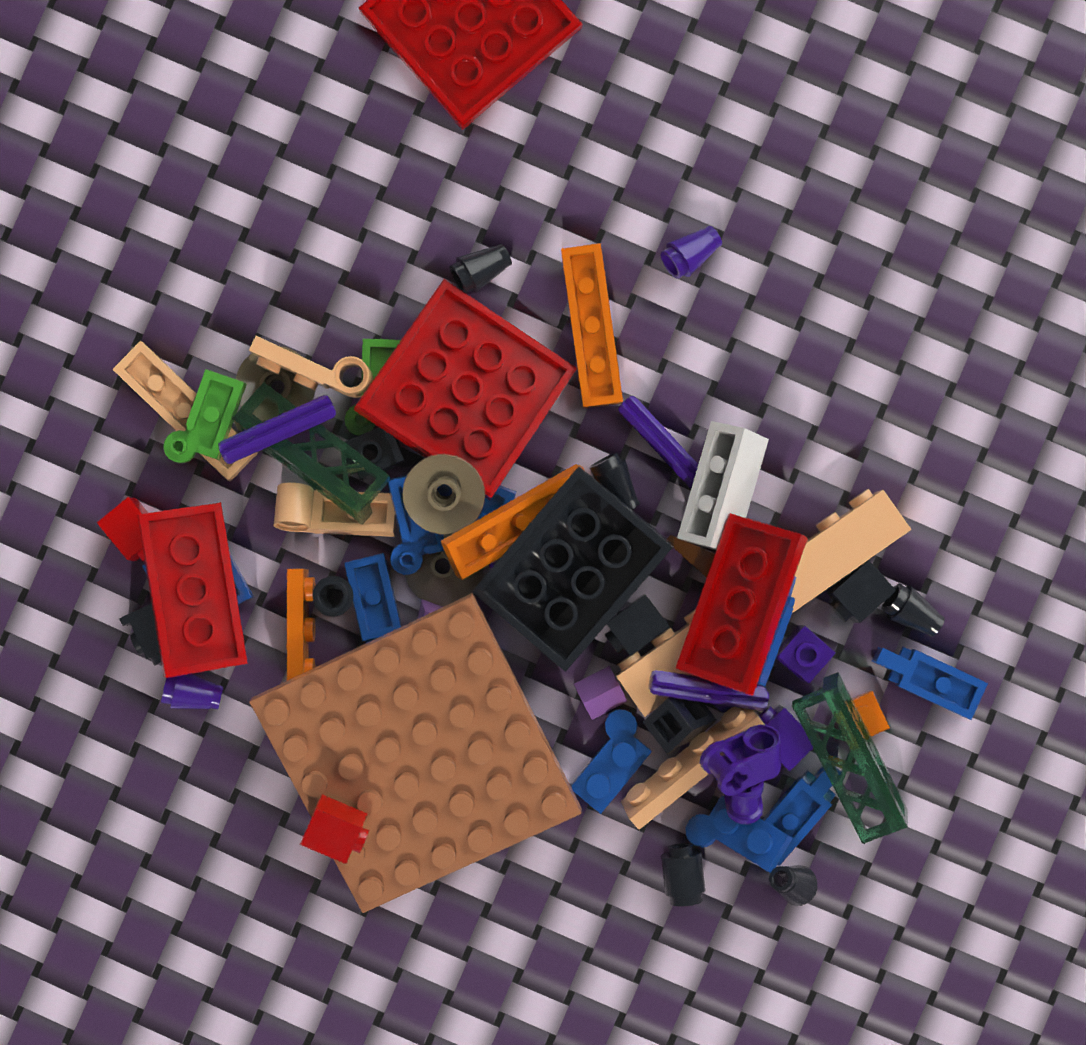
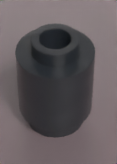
[661,843,706,907]

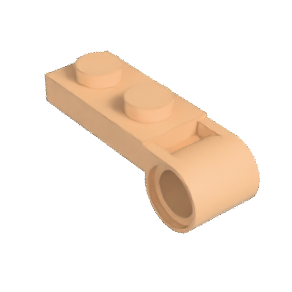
[249,336,373,398]
[274,482,396,537]

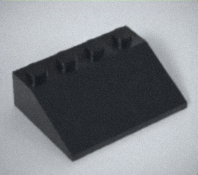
[472,466,674,672]

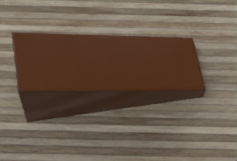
[667,535,715,578]

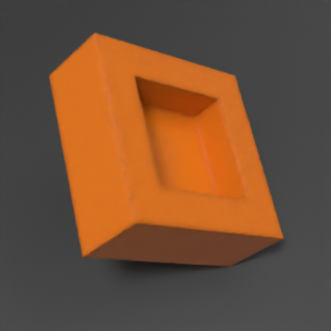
[834,691,890,745]

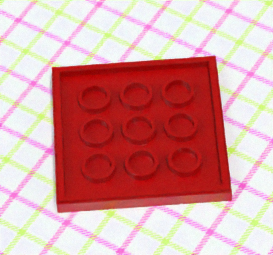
[358,0,582,130]
[354,279,577,500]

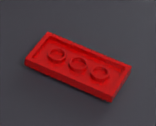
[138,502,248,678]
[675,513,808,696]

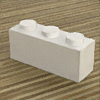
[677,421,769,550]

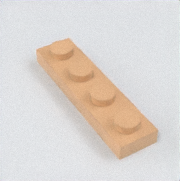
[112,340,258,482]
[621,707,765,830]

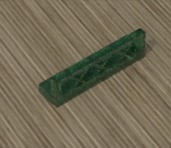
[232,382,390,525]
[792,672,908,844]

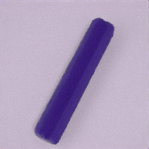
[218,395,336,464]
[618,395,698,489]
[649,670,769,711]

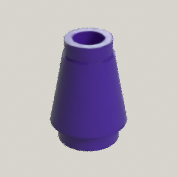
[661,225,722,279]
[161,674,223,710]

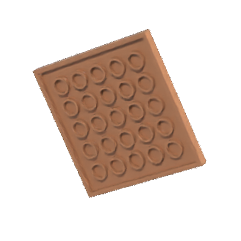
[250,593,582,913]

